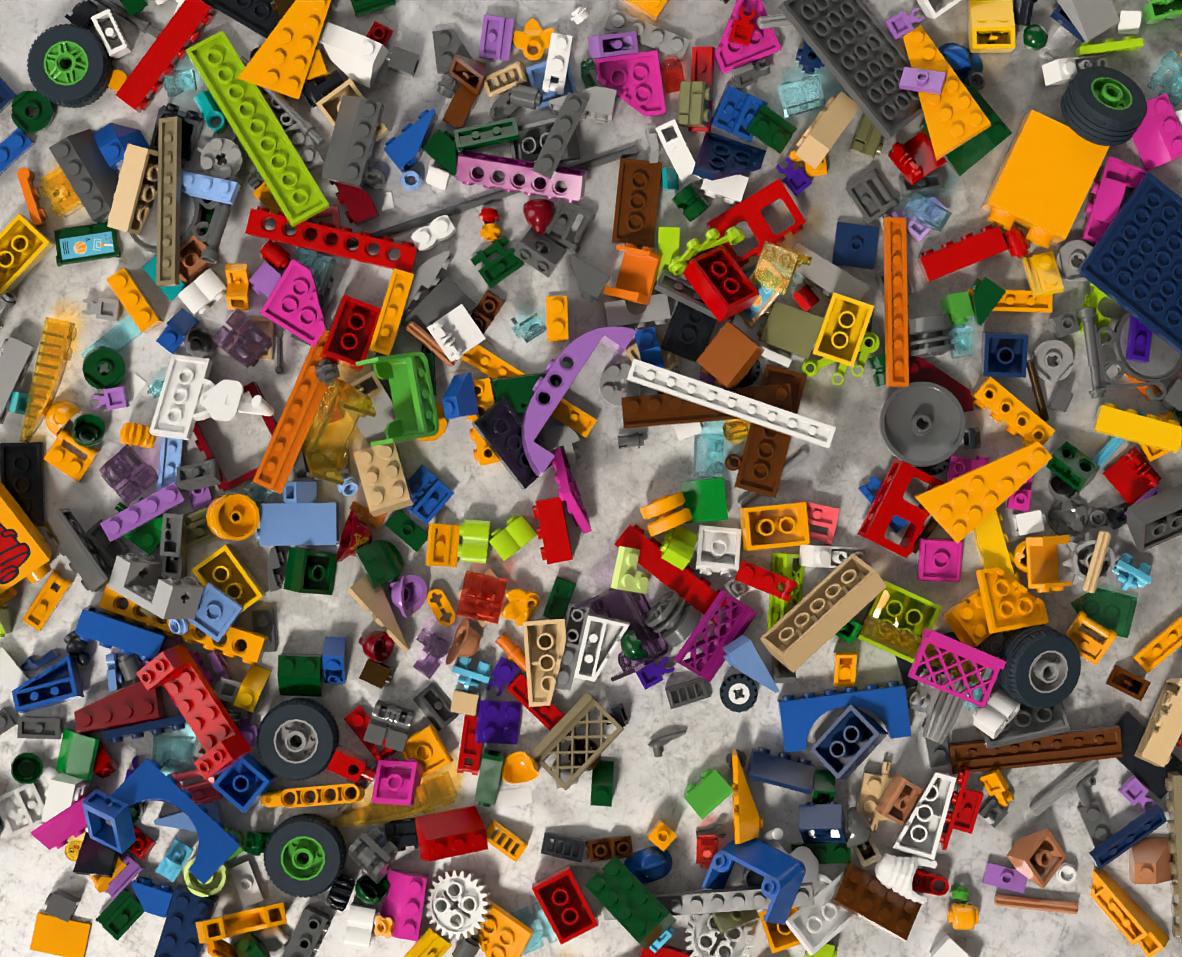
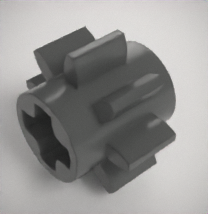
[315,358,340,386]

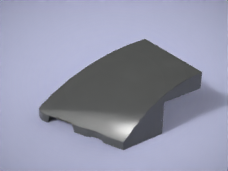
[401,276,478,335]

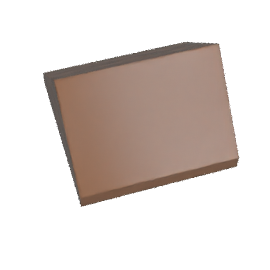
[875,773,924,826]

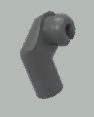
[1076,775,1096,806]

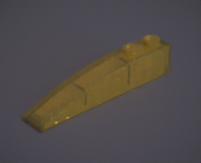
[20,317,77,442]
[859,615,986,684]
[330,771,458,826]

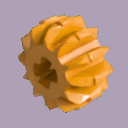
[120,422,157,449]

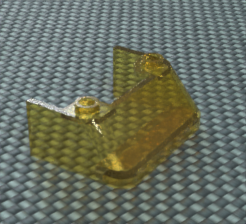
[303,378,376,485]

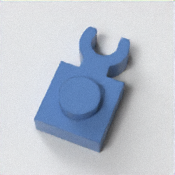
[106,653,124,691]

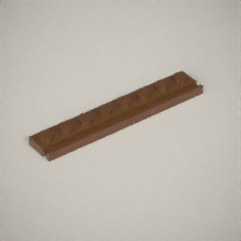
[621,384,793,429]
[949,725,1122,775]

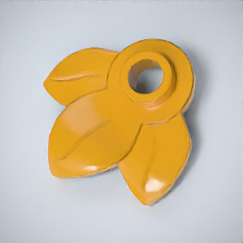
[513,18,555,61]
[500,589,540,626]

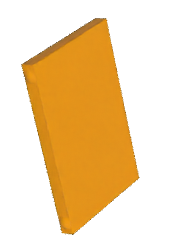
[30,912,91,957]

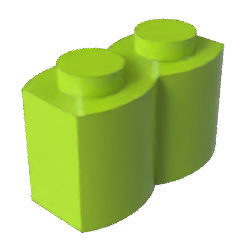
[489,515,537,561]
[458,519,491,563]
[660,525,699,570]

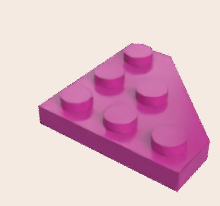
[715,0,782,75]
[595,50,666,117]
[260,258,326,347]
[552,447,592,534]

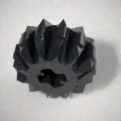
[325,875,355,912]

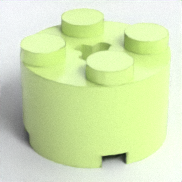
[184,855,230,897]

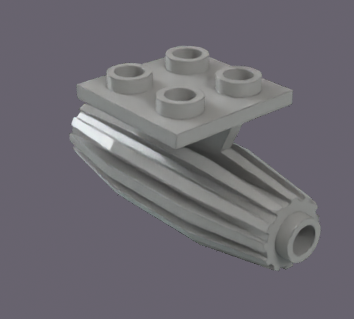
[908,656,974,744]

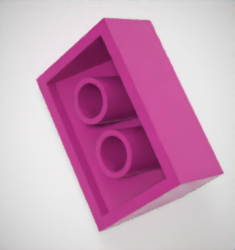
[1132,93,1182,171]
[31,793,91,850]
[380,868,429,941]

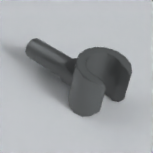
[696,824,726,838]

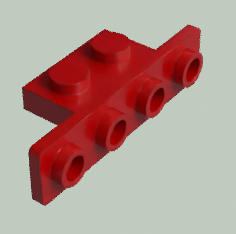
[939,766,984,851]

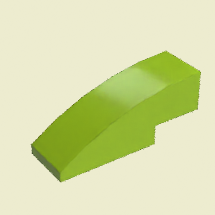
[656,227,680,292]

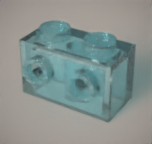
[777,75,825,118]
[693,433,724,478]

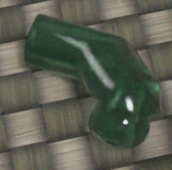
[580,58,596,89]

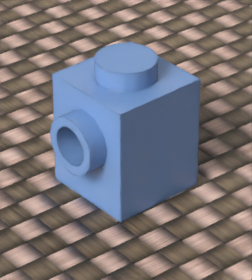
[283,482,317,503]

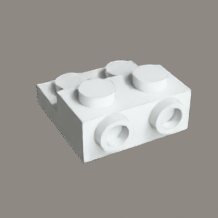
[695,525,742,577]

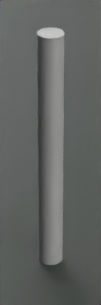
[737,449,808,507]

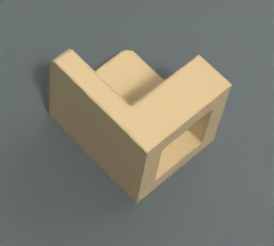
[451,689,480,716]

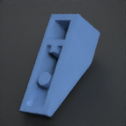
[723,634,779,693]
[154,800,225,831]

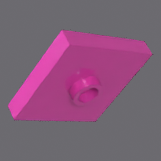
[917,538,963,582]

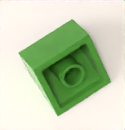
[684,767,734,820]

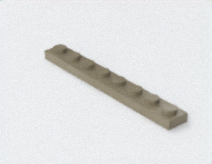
[156,116,182,287]
[1165,771,1182,943]

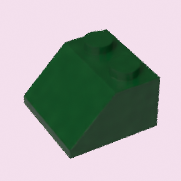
[283,547,337,595]
[277,653,323,697]

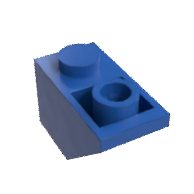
[322,636,347,684]
[131,877,175,918]

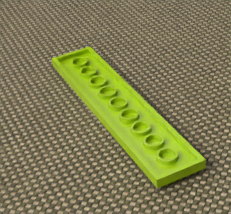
[186,30,329,227]

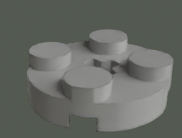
[1055,240,1093,283]
[1030,340,1074,382]
[600,364,642,406]

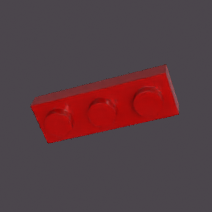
[506,673,565,731]

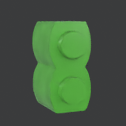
[1142,0,1182,24]

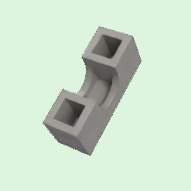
[604,294,671,329]

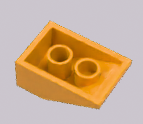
[739,502,810,551]

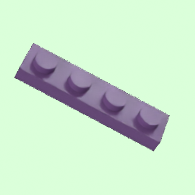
[100,482,186,542]

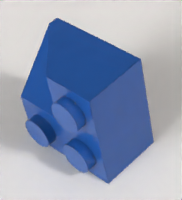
[212,753,277,813]

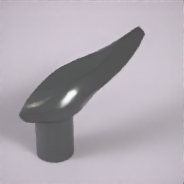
[648,730,686,757]

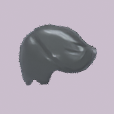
[846,807,871,847]

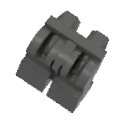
[363,700,414,752]
[347,827,397,884]

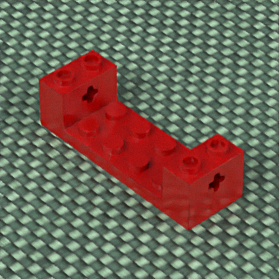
[136,644,252,780]

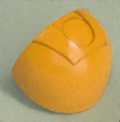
[46,400,82,437]
[502,751,540,784]

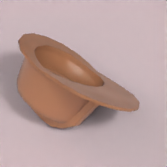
[445,619,481,665]

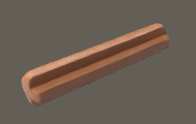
[404,321,457,367]

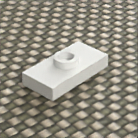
[229,860,265,908]

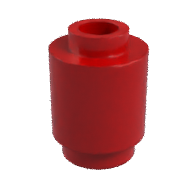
[1002,226,1031,259]
[260,240,291,271]

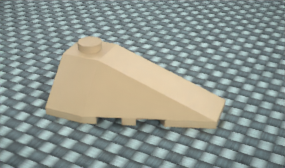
[347,575,410,653]
[523,619,567,707]

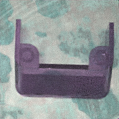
[574,586,669,682]

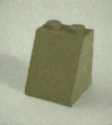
[756,301,824,360]

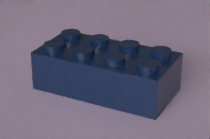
[154,884,219,957]

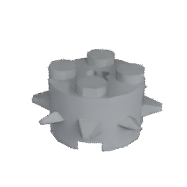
[195,133,250,180]
[1062,532,1121,589]

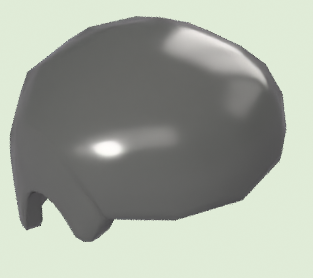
[184,328,219,358]
[1048,473,1080,502]

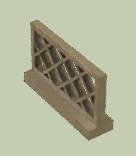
[529,692,624,791]

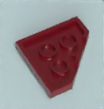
[909,357,974,412]

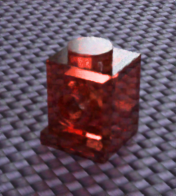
[695,836,718,869]

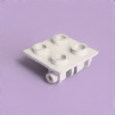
[427,304,486,362]

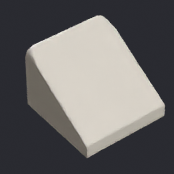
[1117,11,1142,35]
[426,165,451,190]

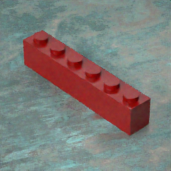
[115,0,214,113]
[614,524,727,623]

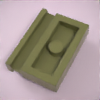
[185,505,216,548]

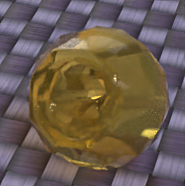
[723,419,748,443]

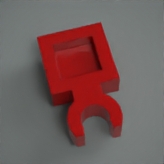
[728,6,756,47]

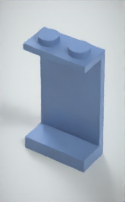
[257,502,339,546]

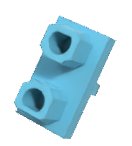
[1112,553,1153,591]
[452,657,491,692]
[155,838,194,882]

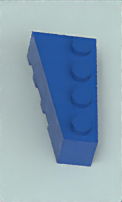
[75,606,167,662]

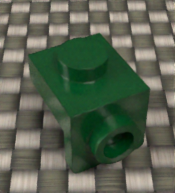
[244,830,272,856]

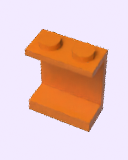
[603,243,662,305]

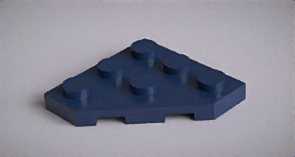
[692,133,766,181]

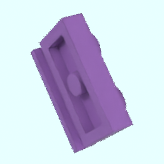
[479,15,515,62]
[105,851,144,900]

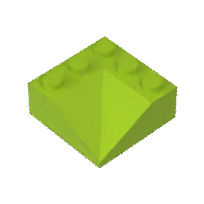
[856,580,942,663]

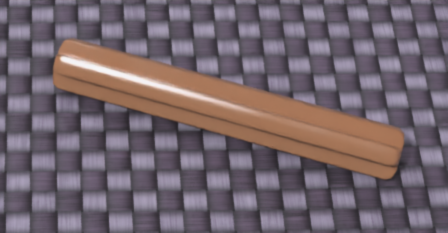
[994,894,1078,914]

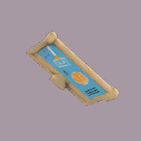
[738,257,791,329]

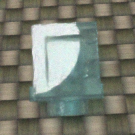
[164,69,197,97]
[511,313,547,343]
[947,325,974,359]
[243,482,275,504]

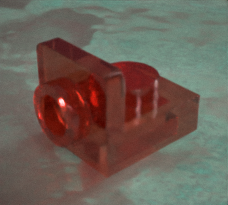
[659,58,685,94]

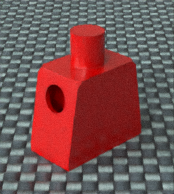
[327,745,376,783]

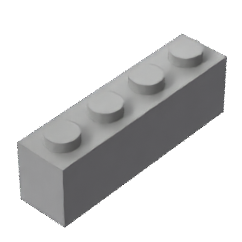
[782,242,869,301]
[0,336,38,424]

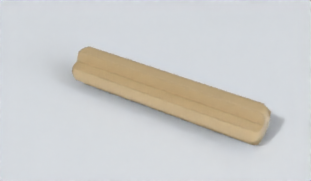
[1083,531,1111,593]

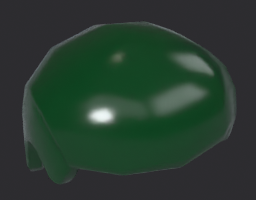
[72,413,105,448]
[620,629,648,661]
[11,752,44,784]
[355,874,390,905]

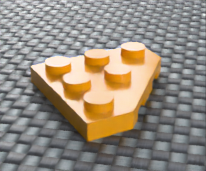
[976,567,1049,634]
[478,898,535,957]

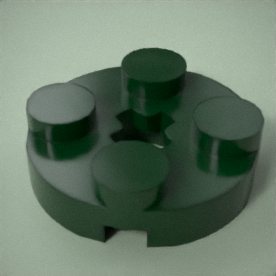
[11,91,55,134]
[82,346,125,389]

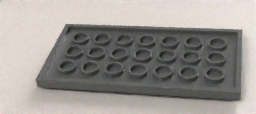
[778,0,923,140]

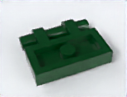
[470,235,525,289]

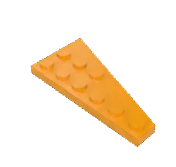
[238,0,331,100]
[903,25,991,161]
[914,441,1053,544]

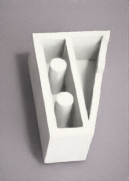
[574,613,630,682]

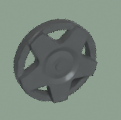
[1048,499,1088,537]

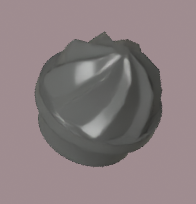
[437,77,458,99]

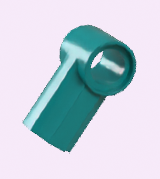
[193,90,228,134]

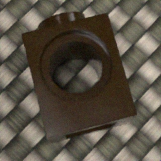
[359,659,394,689]

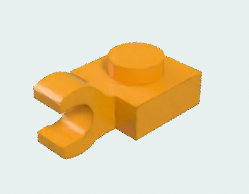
[979,769,1014,807]

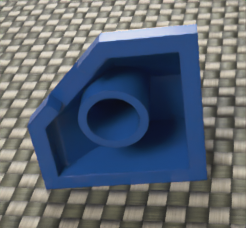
[93,123,151,170]
[442,372,479,420]

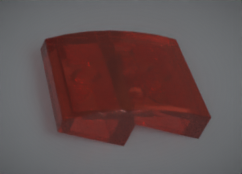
[456,571,507,624]

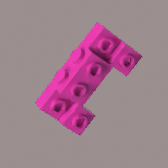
[1081,156,1146,243]
[946,456,1033,512]

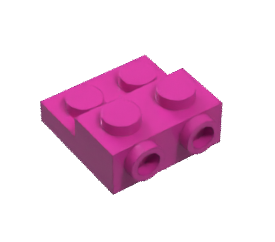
[371,758,423,806]

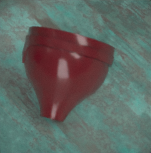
[523,199,555,234]
[358,631,394,663]

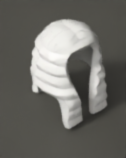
[875,853,937,904]

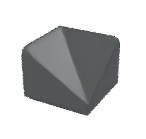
[1047,388,1073,413]

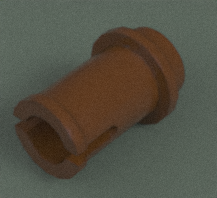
[725,454,741,471]

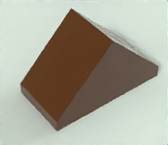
[448,55,487,95]
[1106,665,1151,701]

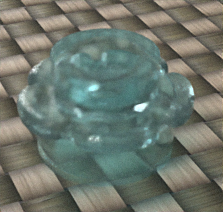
[147,380,164,399]

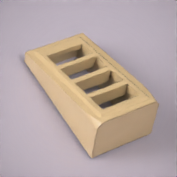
[484,62,530,98]

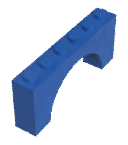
[777,681,912,753]
[111,758,240,885]

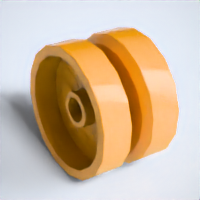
[640,491,693,536]
[206,494,260,541]

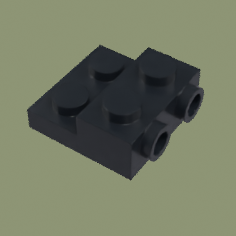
[150,103,204,162]

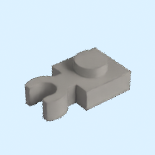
[645,123,662,163]
[82,297,121,321]

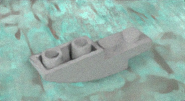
[266,94,324,172]
[400,251,453,322]
[555,603,590,692]

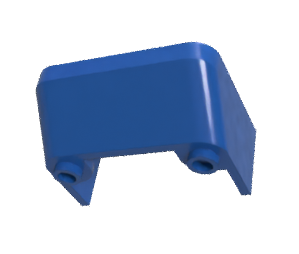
[702,838,806,925]

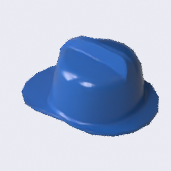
[938,43,983,84]
[624,846,673,884]

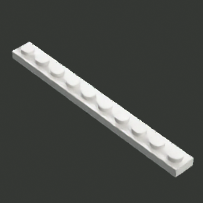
[626,359,836,448]

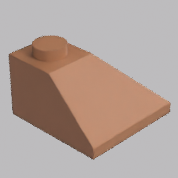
[179,235,219,286]
[1007,828,1067,888]
[1129,837,1172,884]

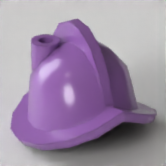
[389,574,427,618]

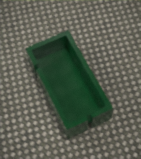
[585,856,676,950]

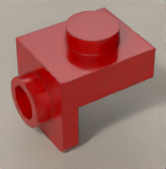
[93,742,119,779]

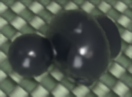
[64,630,92,666]

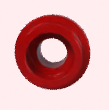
[478,208,500,224]

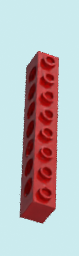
[245,206,418,273]

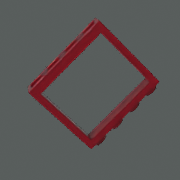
[193,381,278,492]

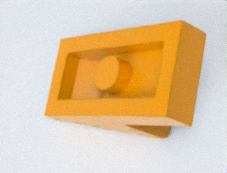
[833,652,857,687]

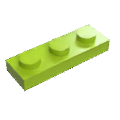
[1075,35,1144,57]

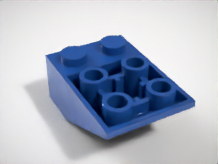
[384,109,438,173]

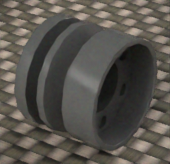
[908,314,955,358]
[645,590,701,647]

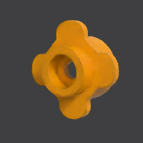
[480,223,502,241]
[374,915,395,939]

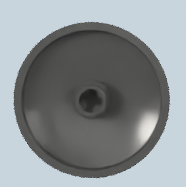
[879,382,966,467]

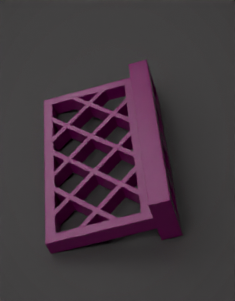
[674,589,758,683]

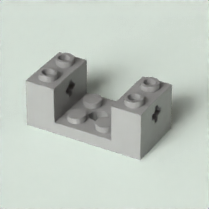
[108,553,204,619]

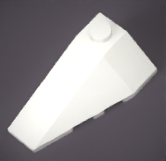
[316,21,389,89]

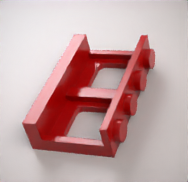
[706,178,806,268]
[857,459,944,558]

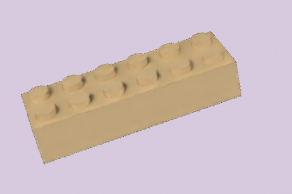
[760,553,887,673]

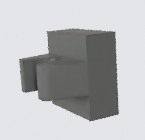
[978,797,1009,828]

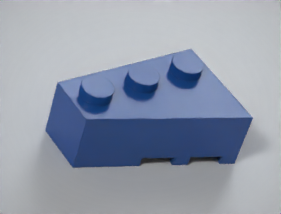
[12,655,84,713]

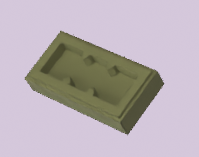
[712,910,760,934]

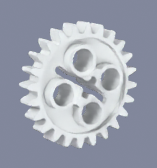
[425,870,492,940]
[684,913,754,957]

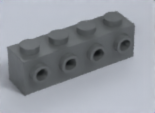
[282,905,331,957]

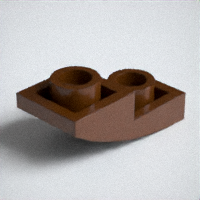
[442,84,482,129]
[470,290,506,335]
[586,835,633,862]

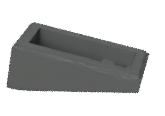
[665,677,711,709]

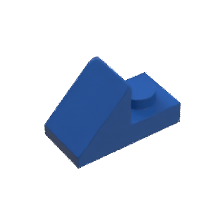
[156,308,200,354]
[635,326,664,368]

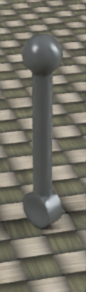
[275,330,283,374]

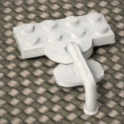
[149,354,275,440]
[763,828,857,956]

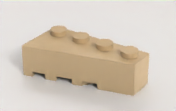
[107,144,158,235]
[1134,678,1182,767]

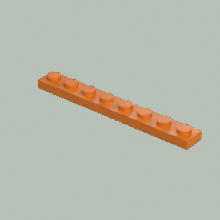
[883,217,909,388]

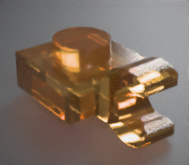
[349,501,388,531]

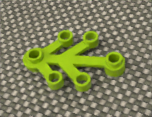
[668,226,745,275]
[802,332,880,386]

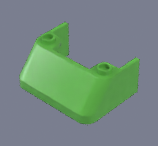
[356,352,439,446]

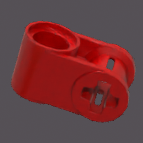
[912,868,949,896]

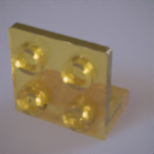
[752,241,812,295]

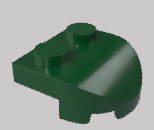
[355,540,404,589]

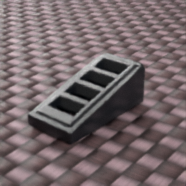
[963,427,981,449]
[541,832,586,863]

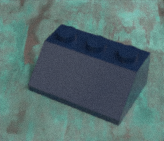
[809,704,888,780]
[746,746,815,795]

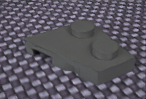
[432,29,473,75]

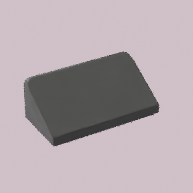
[177,459,221,492]
[413,683,458,731]

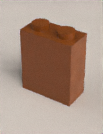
[696,321,765,390]

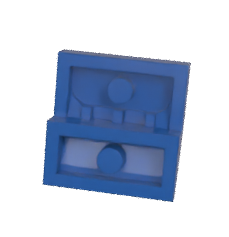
[711,85,768,142]
[407,464,454,525]

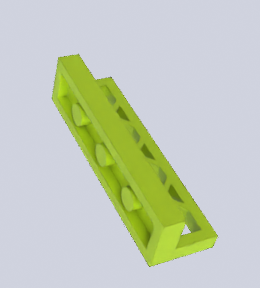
[767,552,804,631]

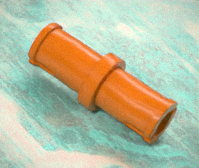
[495,632,526,672]

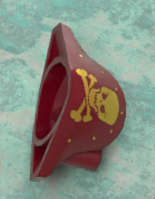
[336,509,372,562]

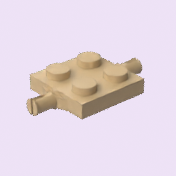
[856,761,894,833]

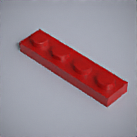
[688,47,715,133]

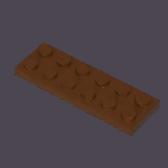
[734,364,807,498]

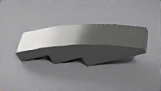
[160,513,187,579]

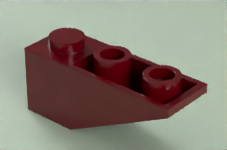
[329,180,380,226]

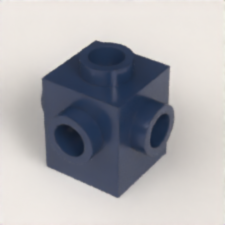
[795,40,825,74]

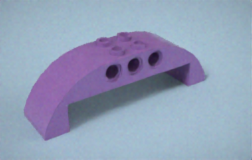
[522,327,637,477]

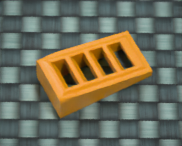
[486,819,528,862]

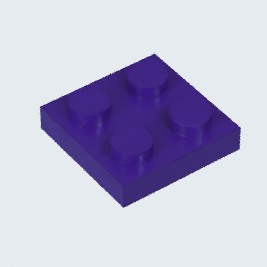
[475,699,521,745]

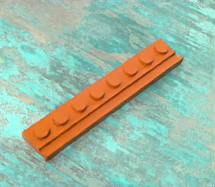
[252,330,332,494]

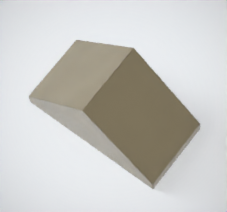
[846,833,882,868]

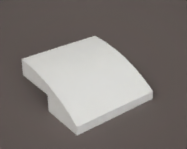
[0,783,44,838]

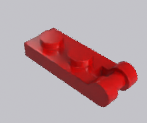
[735,560,798,602]
[344,705,397,763]
[457,714,482,776]

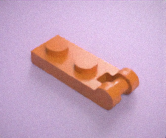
[17,167,48,228]

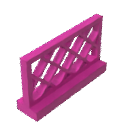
[908,628,1006,708]

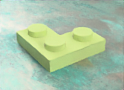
[611,546,651,594]

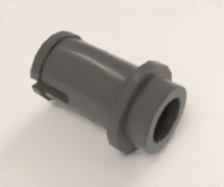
[617,432,644,449]

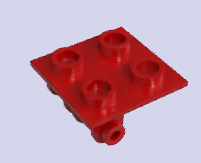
[888,131,947,185]
[1102,446,1162,506]

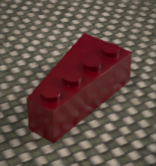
[74,681,166,734]

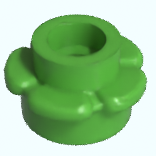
[950,886,971,902]

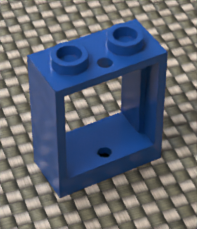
[82,789,136,854]

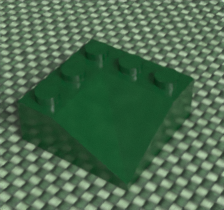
[919,84,1012,177]

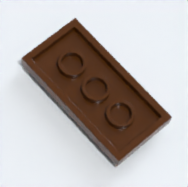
[612,158,662,247]
[831,863,922,941]

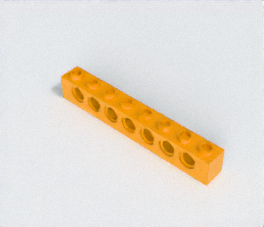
[99,583,269,665]

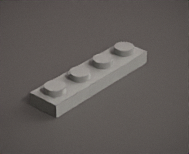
[604,8,690,61]

